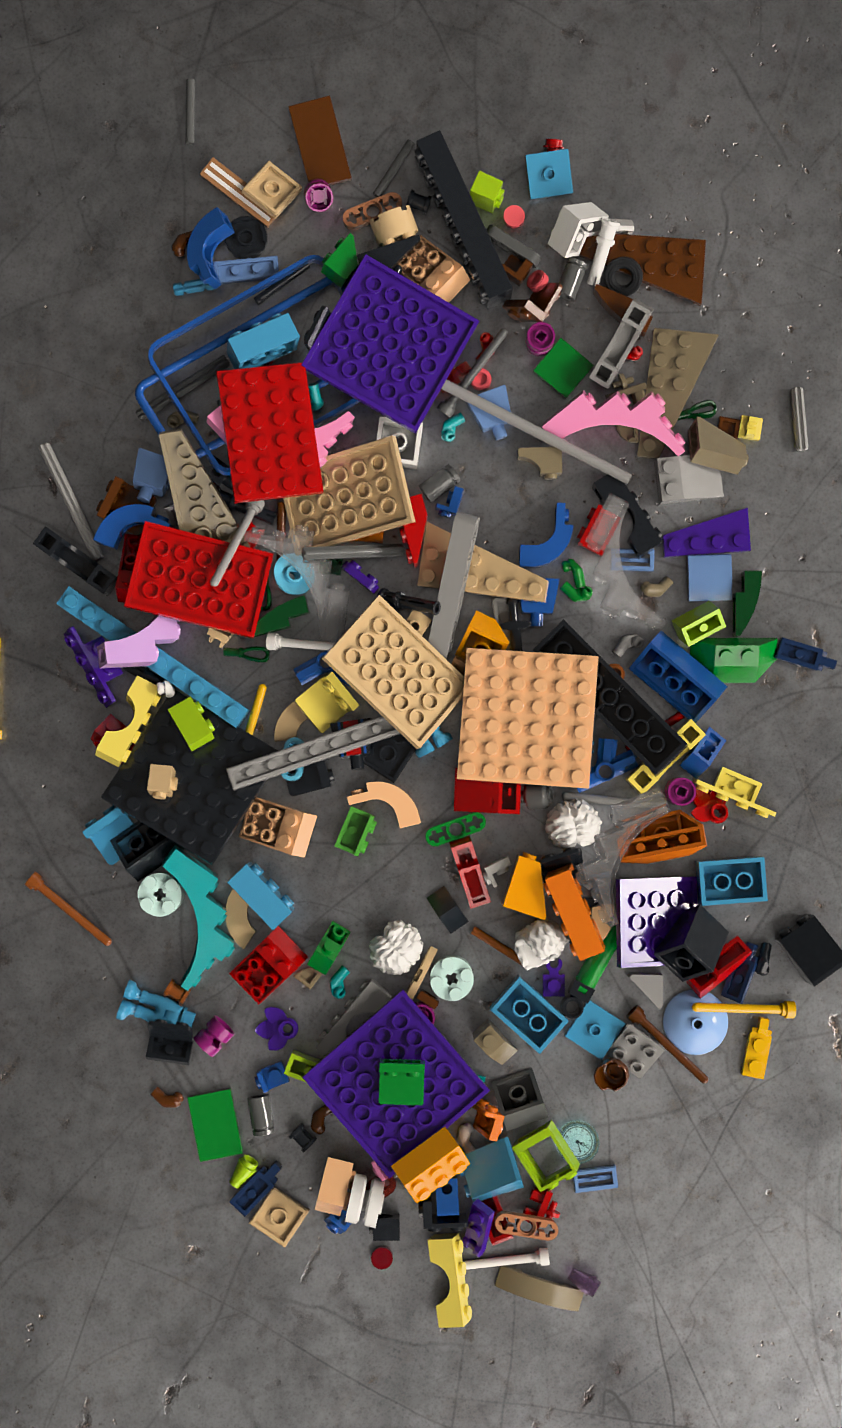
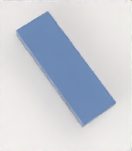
[213,256,279,284]

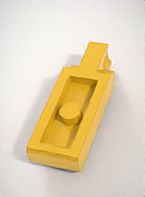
[741,1017,772,1079]

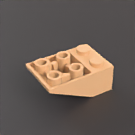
[397,235,470,302]
[239,797,317,858]

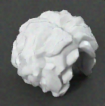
[545,799,602,850]
[515,918,570,970]
[369,920,423,975]

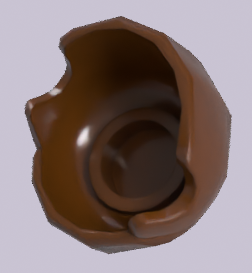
[594,1058,629,1092]

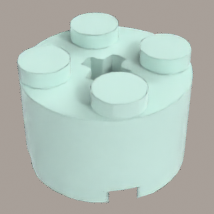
[138,871,185,917]
[430,955,474,1001]

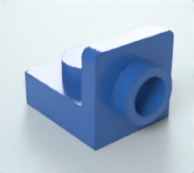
[435,486,464,518]
[254,1060,290,1093]
[324,1203,352,1234]

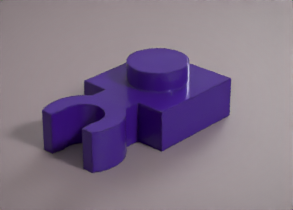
[543,959,565,997]

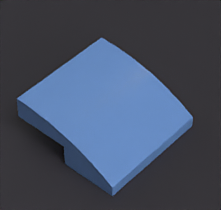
[687,554,732,602]

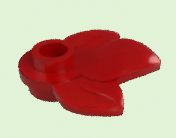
[691,789,728,824]

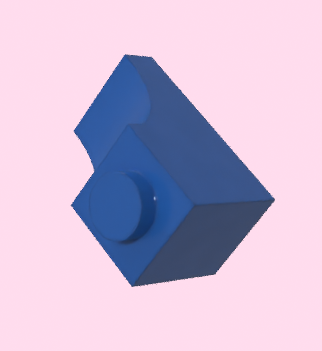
[679,727,726,779]

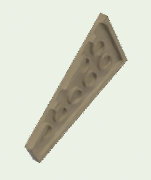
[637,328,719,459]
[159,428,251,547]

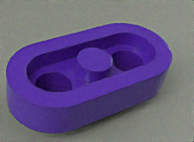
[341,560,379,594]

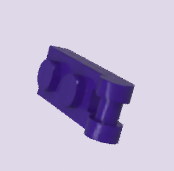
[462,1199,495,1257]

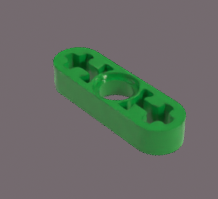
[425,812,486,846]

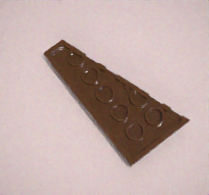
[579,234,706,306]

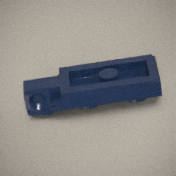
[775,637,837,671]
[721,942,759,1004]
[229,1161,282,1217]

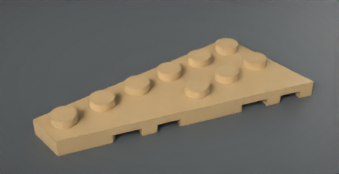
[417,522,549,603]

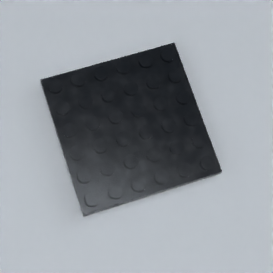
[101,690,278,865]

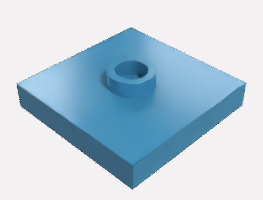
[525,149,573,199]
[565,1000,625,1060]

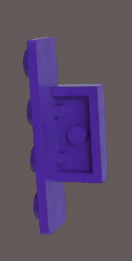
[64,626,123,708]

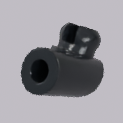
[755,942,772,976]

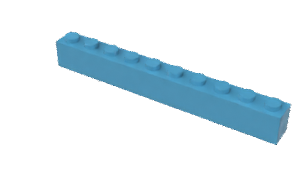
[57,586,250,728]

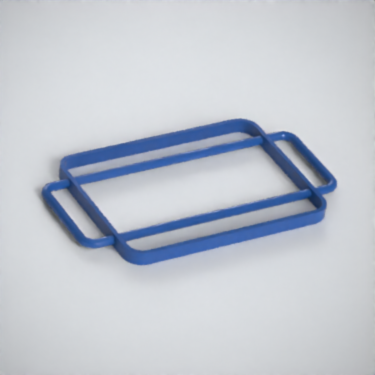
[135,255,360,476]

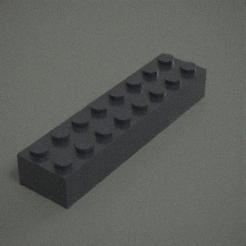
[414,130,513,309]
[533,619,688,776]

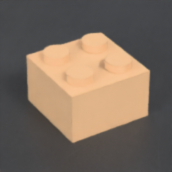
[315,1157,356,1216]

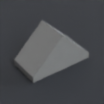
[627,972,663,1009]

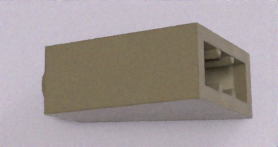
[688,417,749,475]
[472,1019,518,1065]

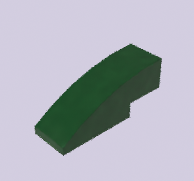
[732,571,762,637]
[254,596,310,637]

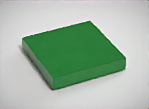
[533,338,594,399]

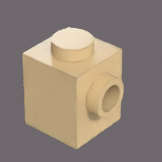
[406,610,432,637]
[147,764,178,799]

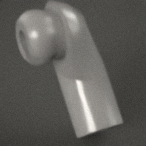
[612,634,644,658]

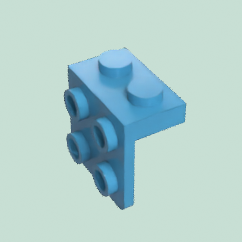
[82,806,142,865]

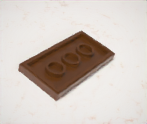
[288,95,352,186]

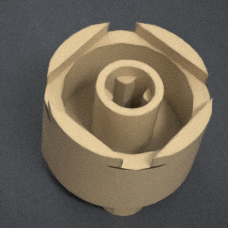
[369,205,419,246]

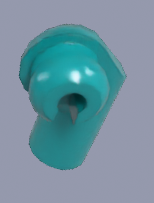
[308,382,324,410]
[441,412,466,442]
[330,965,350,999]

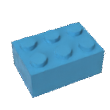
[226,313,300,369]
[695,856,768,906]
[227,862,295,930]
[490,974,569,1054]

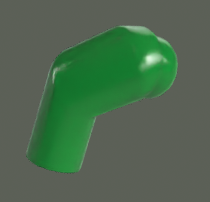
[561,559,586,588]
[560,581,593,602]

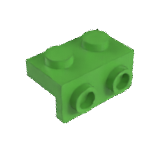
[335,806,377,857]

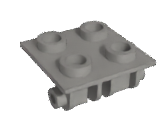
[606,1023,665,1079]

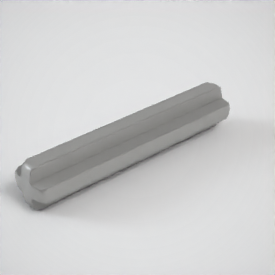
[791,387,808,451]

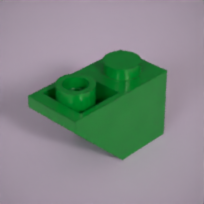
[321,233,358,288]
[307,921,351,975]

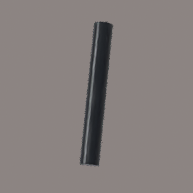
[253,264,310,305]

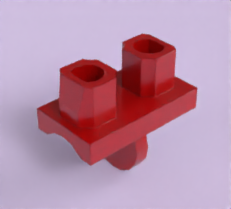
[522,1187,561,1230]

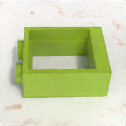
[512,1120,580,1192]

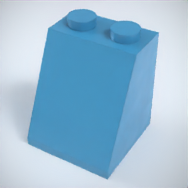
[460,1137,524,1202]

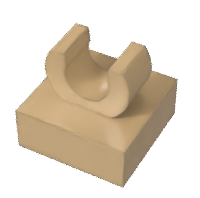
[207,628,233,648]

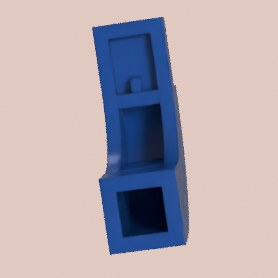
[187,207,235,289]
[519,503,573,569]
[93,504,173,550]

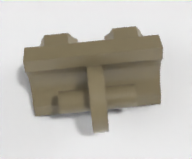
[605,373,647,405]

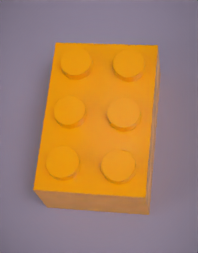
[391,1127,470,1203]

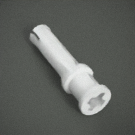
[586,218,620,286]

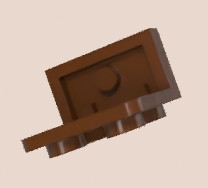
[502,283,563,322]
[96,476,157,536]

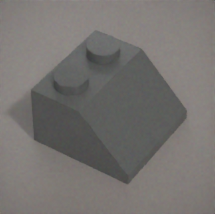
[491,1068,548,1131]

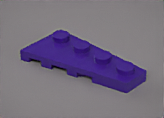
[662,508,751,558]

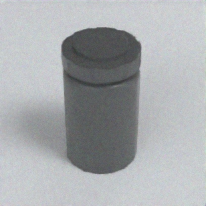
[559,258,588,301]
[419,464,461,503]
[247,1094,275,1136]

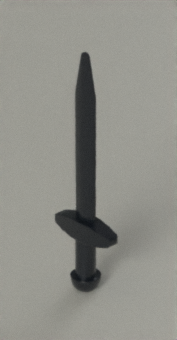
[499,598,531,651]

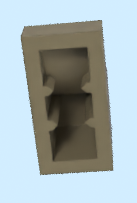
[517,447,562,480]

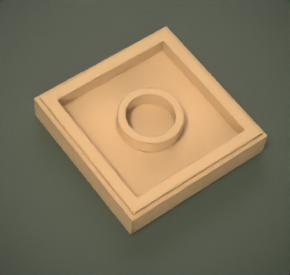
[242,161,303,219]
[249,1186,310,1247]

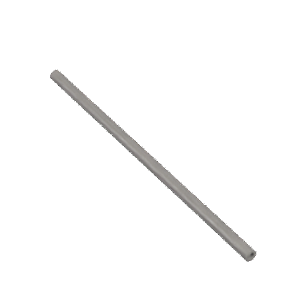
[441,379,632,484]

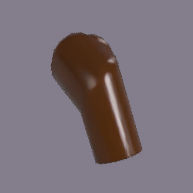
[172,230,193,257]
[150,1087,184,1108]
[311,1104,332,1135]

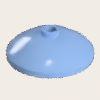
[663,989,728,1055]

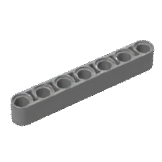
[428,512,480,661]

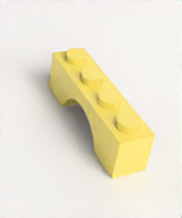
[95,676,162,767]
[625,719,706,795]
[427,1233,472,1328]

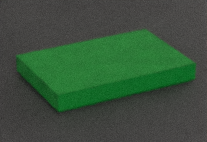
[188,1088,243,1162]

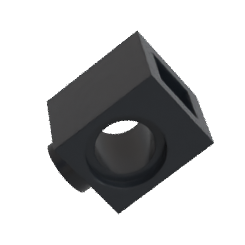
[369,1214,400,1241]

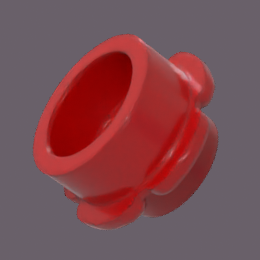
[543,139,564,152]

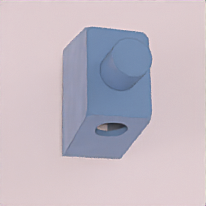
[466,385,511,440]
[133,448,170,503]

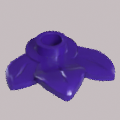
[255,1007,298,1051]

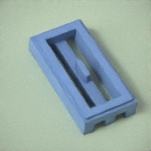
[610,548,655,572]
[573,1164,618,1193]

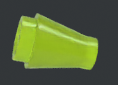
[229,1154,258,1189]

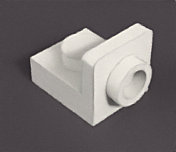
[482,855,512,888]

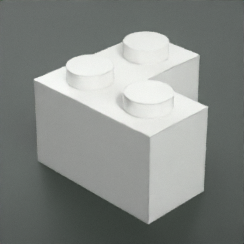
[548,202,609,258]

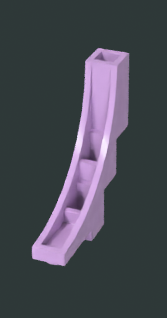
[97,615,184,668]

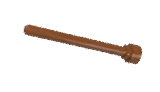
[24,872,112,946]

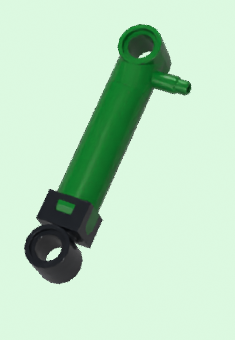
[560,904,617,1019]

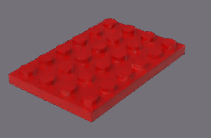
[216,363,324,503]
[124,521,273,638]

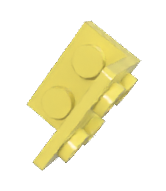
[295,672,360,733]

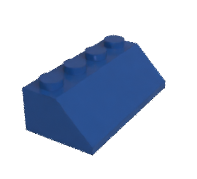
[628,631,728,723]

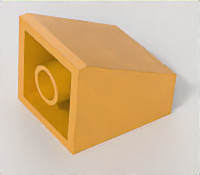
[501,851,546,920]

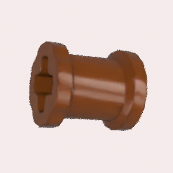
[162,979,191,1006]

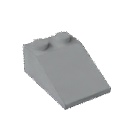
[654,455,724,505]

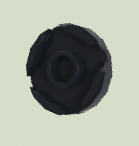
[225,216,268,259]

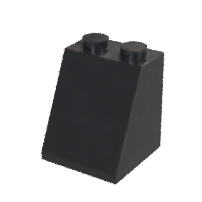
[653,904,729,982]
[775,914,842,987]

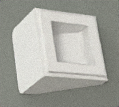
[613,219,634,235]

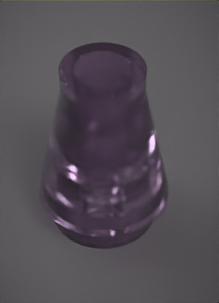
[567,1267,601,1297]

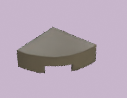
[615,425,639,444]
[293,967,322,990]

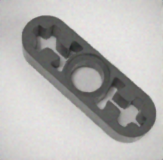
[486,225,542,268]

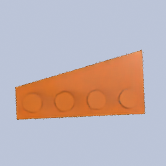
[543,863,605,961]

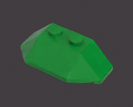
[690,638,778,683]

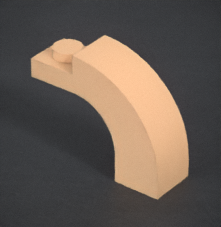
[347,781,421,828]

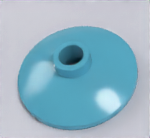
[273,553,315,595]

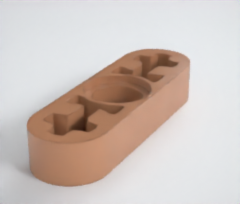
[343,192,402,230]
[494,1211,558,1241]

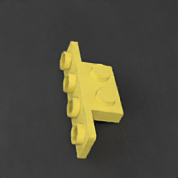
[692,766,776,818]

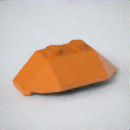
[618,810,707,864]

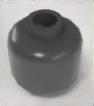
[520,784,553,810]

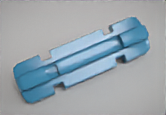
[173,279,214,296]

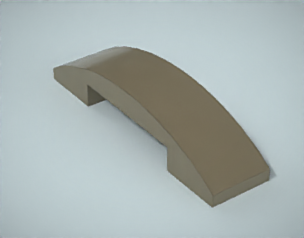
[495,1265,585,1311]

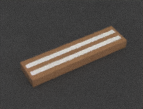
[200,157,275,228]

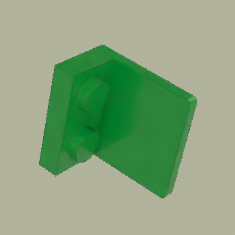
[379,1059,425,1105]

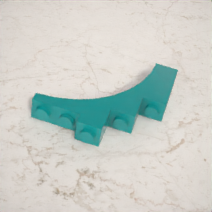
[162,844,235,991]

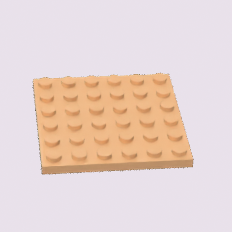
[457,648,599,789]

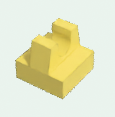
[738,415,763,441]

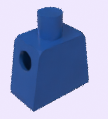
[519,578,559,627]
[436,1177,459,1216]

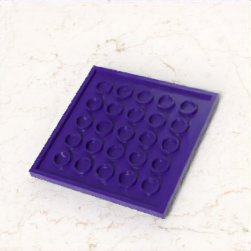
[302,254,479,434]
[302,989,490,1179]

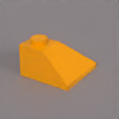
[455,610,509,660]

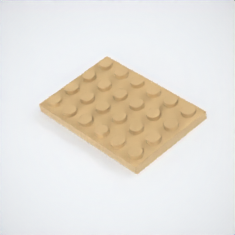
[283,436,415,555]
[322,595,464,749]

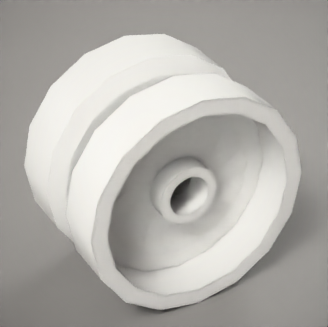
[345,1173,385,1228]

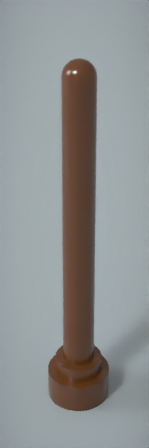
[626,1005,709,1084]

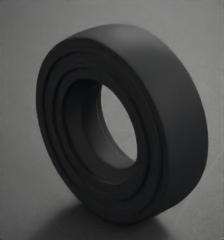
[604,257,643,296]

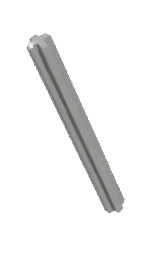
[39,442,104,561]

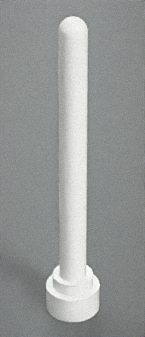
[266,633,336,651]
[463,1247,550,1270]

